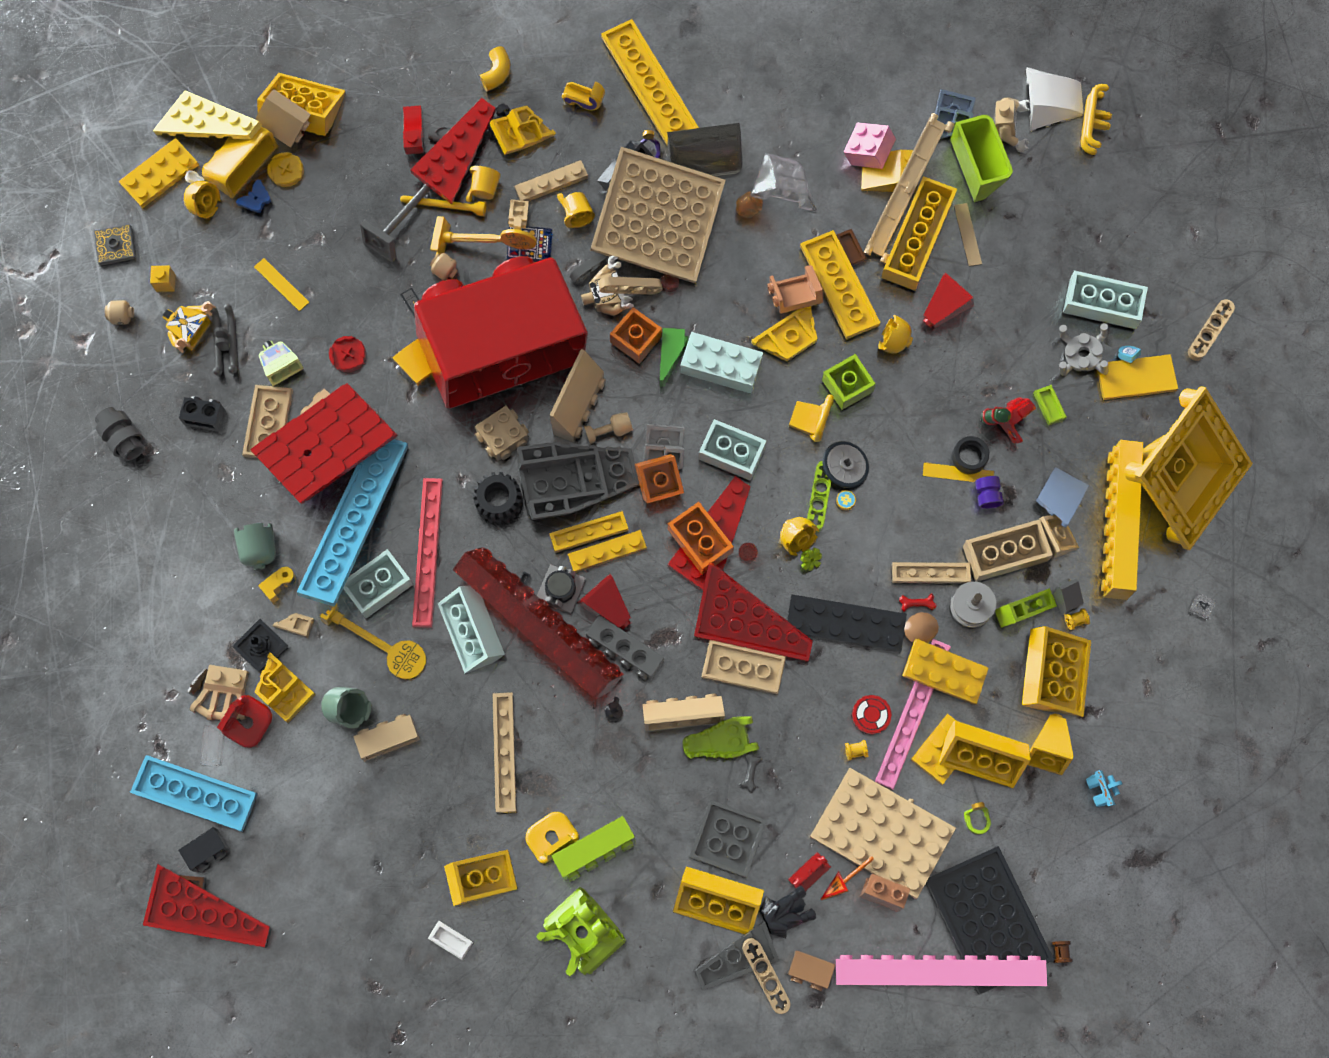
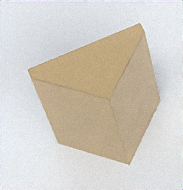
[1040,515,1079,560]

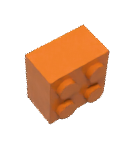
[610,307,662,364]
[634,454,684,503]

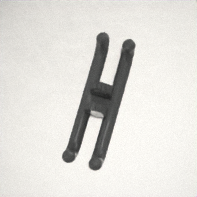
[210,304,237,376]

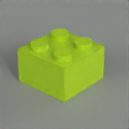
[822,354,876,410]

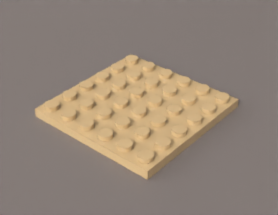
[590,147,725,283]

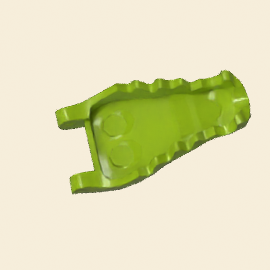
[683,716,759,759]

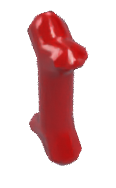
[899,593,937,612]

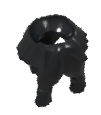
[759,886,816,939]

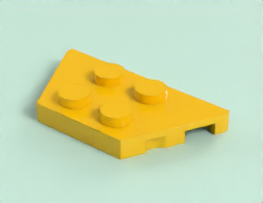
[751,306,817,361]

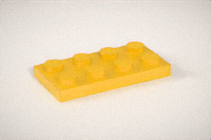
[119,138,199,209]
[903,639,988,705]

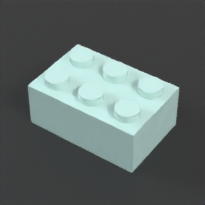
[699,419,767,481]
[343,549,413,619]

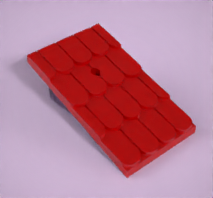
[250,383,398,504]

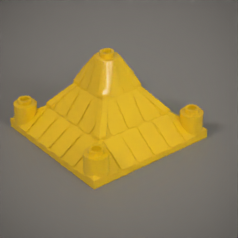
[1125,387,1253,550]

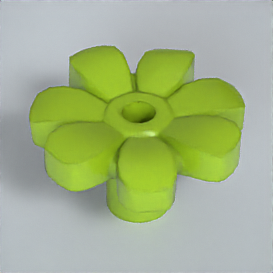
[800,547,822,571]

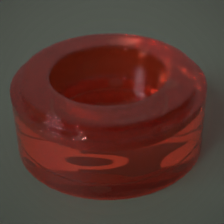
[661,274,679,292]
[738,543,758,563]

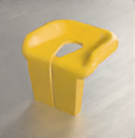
[789,394,834,442]
[526,812,579,864]

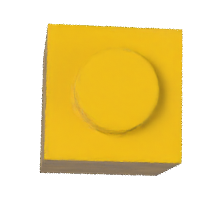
[150,265,176,292]

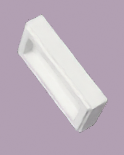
[428,921,474,960]

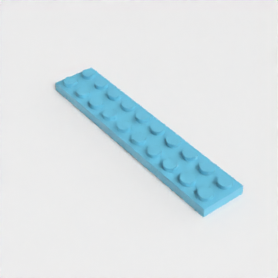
[297,439,408,607]

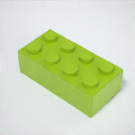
[552,816,636,882]

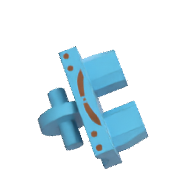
[1086,770,1123,807]

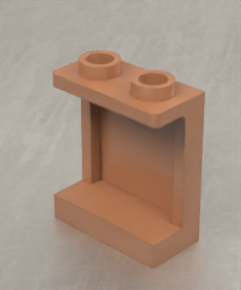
[767,265,823,314]
[860,874,910,912]

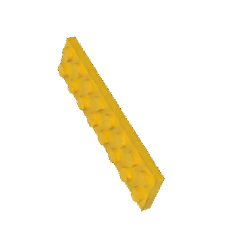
[601,19,700,148]

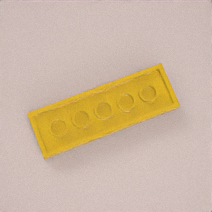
[800,230,880,339]

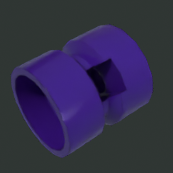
[975,476,1004,509]

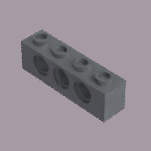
[586,615,664,680]

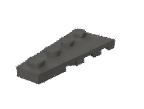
[695,921,779,991]

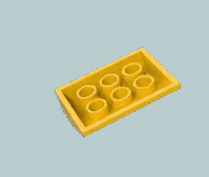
[257,73,345,136]
[1022,626,1091,717]

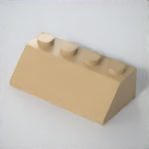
[643,694,725,731]

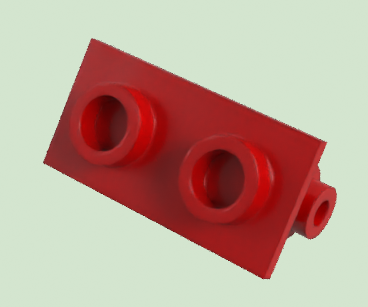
[788,852,831,891]

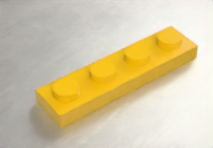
[549,511,629,553]
[568,530,647,573]

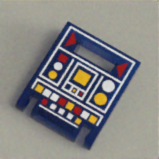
[506,226,553,263]

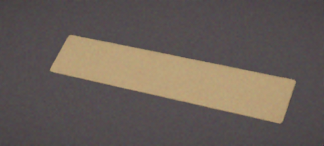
[954,203,982,266]

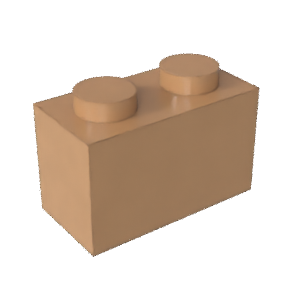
[787,950,835,992]

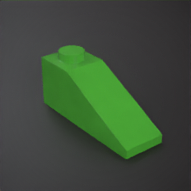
[659,328,689,387]

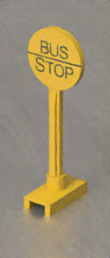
[430,216,537,255]
[320,603,426,679]

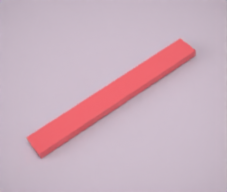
[412,478,443,628]

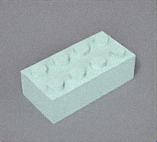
[1063,271,1148,329]
[680,332,763,394]

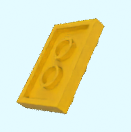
[911,713,957,785]

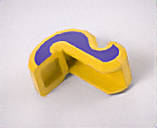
[562,81,605,111]

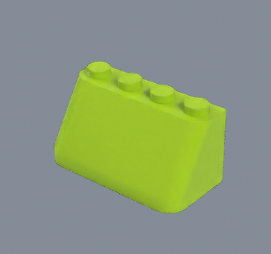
[950,115,1013,202]

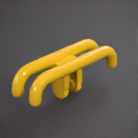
[1080,84,1112,155]

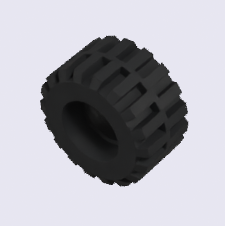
[473,472,523,524]

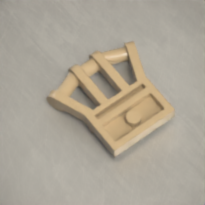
[190,665,249,721]

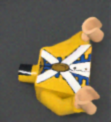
[163,302,216,353]

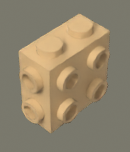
[475,406,529,461]

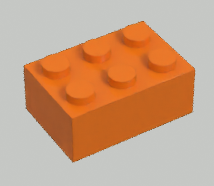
[668,502,734,575]

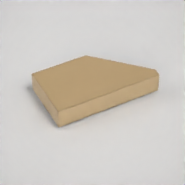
[273,613,314,638]

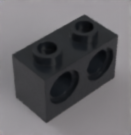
[179,396,225,431]

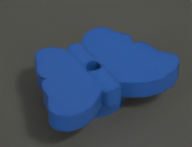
[236,179,271,213]

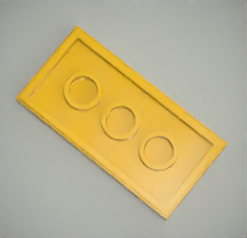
[1097,354,1178,400]

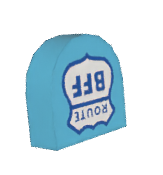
[1118,346,1141,363]

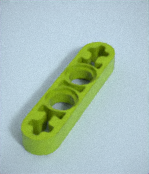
[807,461,831,533]

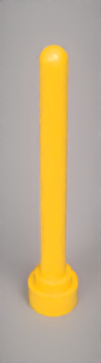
[400,196,487,216]

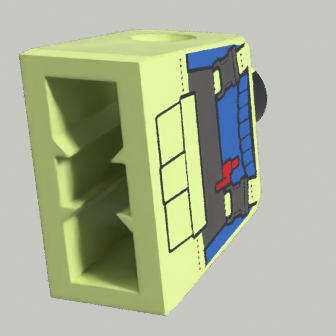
[259,341,304,386]

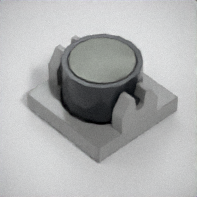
[535,564,586,614]

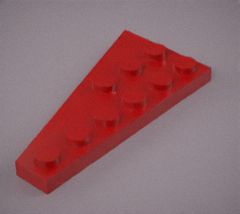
[410,98,496,205]
[667,476,751,591]
[143,864,270,948]

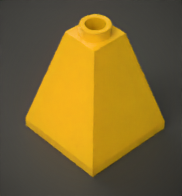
[1028,713,1073,775]

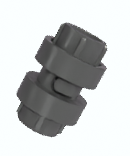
[95,407,144,461]

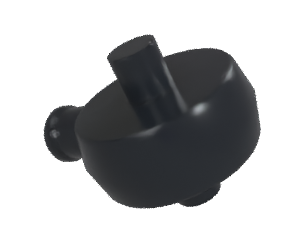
[605,697,623,721]

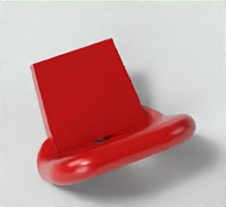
[217,695,272,748]

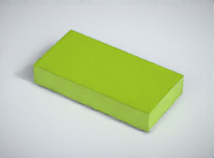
[1033,385,1067,426]

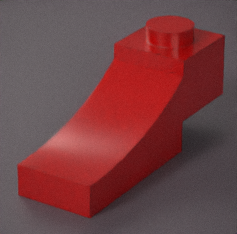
[403,105,424,155]

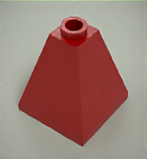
[923,273,974,328]
[577,574,631,630]

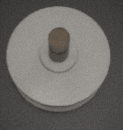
[950,581,996,628]

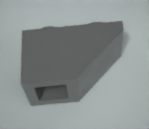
[1053,578,1084,616]

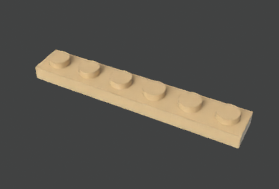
[493,692,516,813]

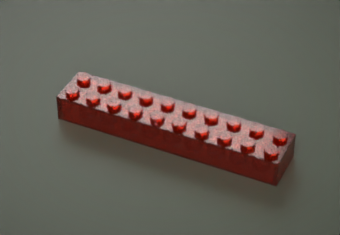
[453,547,624,700]

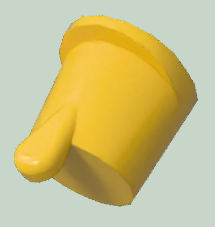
[466,166,501,202]
[557,192,595,228]

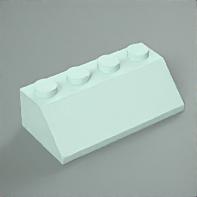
[437,585,505,673]

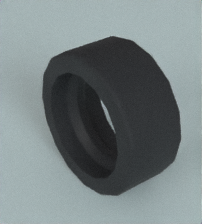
[952,436,990,474]

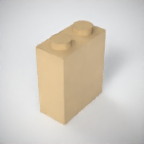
[255,89,311,147]

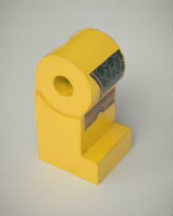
[258,567,296,604]

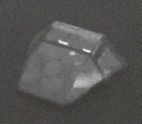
[750,153,817,211]

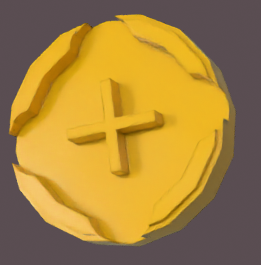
[267,152,304,187]

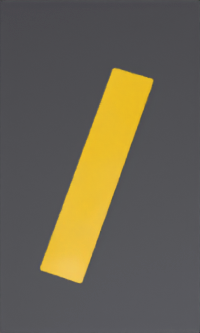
[254,258,309,311]
[923,463,994,482]

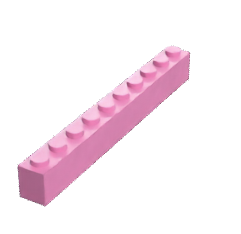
[836,955,1047,986]

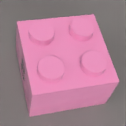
[844,123,896,169]

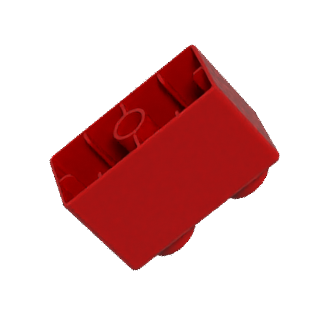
[414,256,588,409]

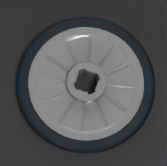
[822,441,869,488]

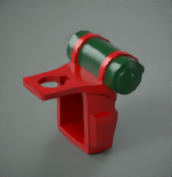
[981,397,1036,444]

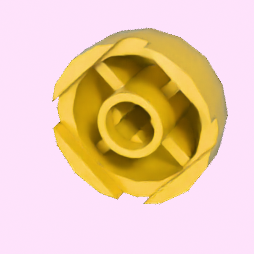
[184,181,220,218]
[878,315,913,354]
[780,517,819,556]

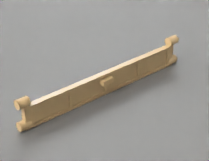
[863,113,955,264]

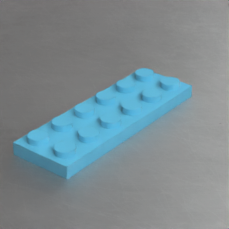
[130,755,258,832]

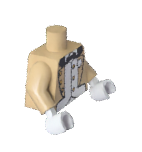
[995,97,1030,152]
[581,256,634,316]

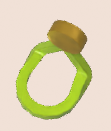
[964,802,991,835]

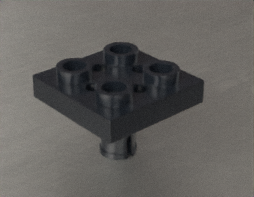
[232,619,288,674]

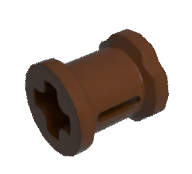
[1052,941,1073,963]

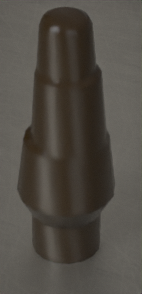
[187,668,208,696]

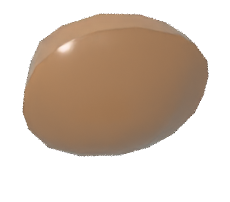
[904,612,939,644]

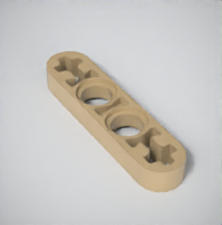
[598,277,663,295]
[1188,299,1235,361]
[742,938,790,1014]

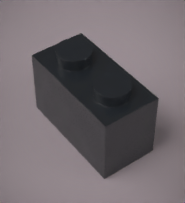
[178,827,230,872]

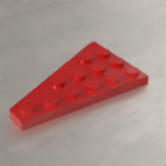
[694,562,813,661]

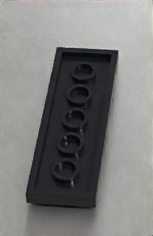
[787,594,907,653]

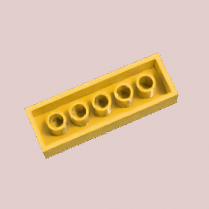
[881,176,957,291]

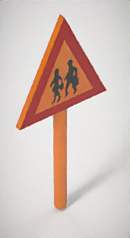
[820,857,874,900]

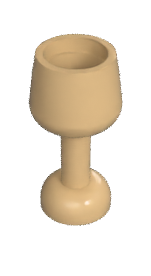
[584,412,633,444]

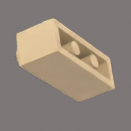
[353,714,420,762]

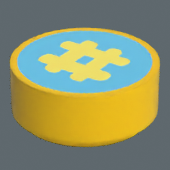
[836,490,856,511]

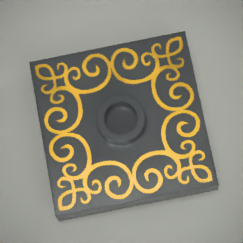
[94,224,136,266]

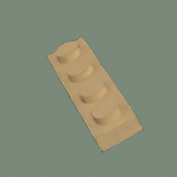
[514,160,588,201]
[892,562,971,583]

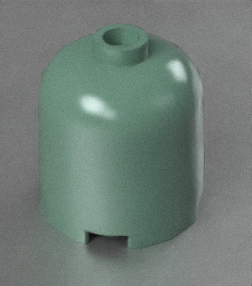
[234,523,276,570]
[321,687,371,728]

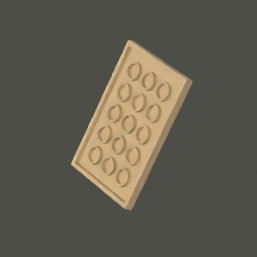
[810,768,956,899]

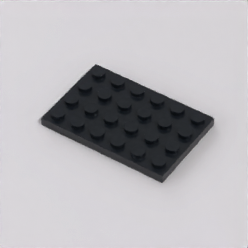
[926,846,1054,995]

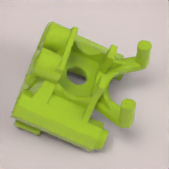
[537,887,626,977]

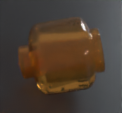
[736,191,763,219]

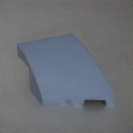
[935,89,976,138]
[1036,467,1089,528]

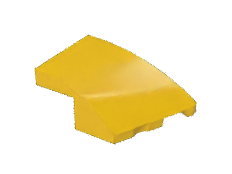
[489,106,556,155]
[392,339,434,385]
[254,652,316,723]

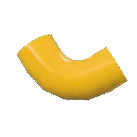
[480,46,511,91]

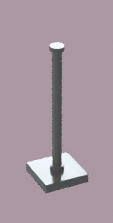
[360,184,431,262]

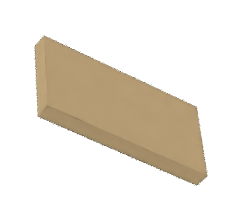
[242,385,293,458]
[701,640,786,695]

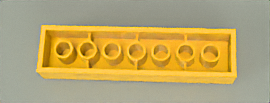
[1101,440,1143,600]

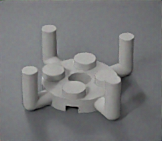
[1059,323,1108,376]

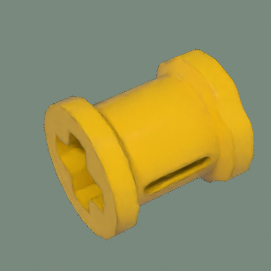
[1064,608,1090,630]
[845,740,868,761]

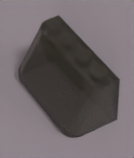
[667,123,743,176]

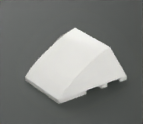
[1026,67,1083,132]

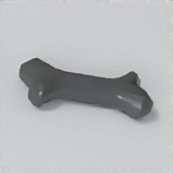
[739,753,763,792]

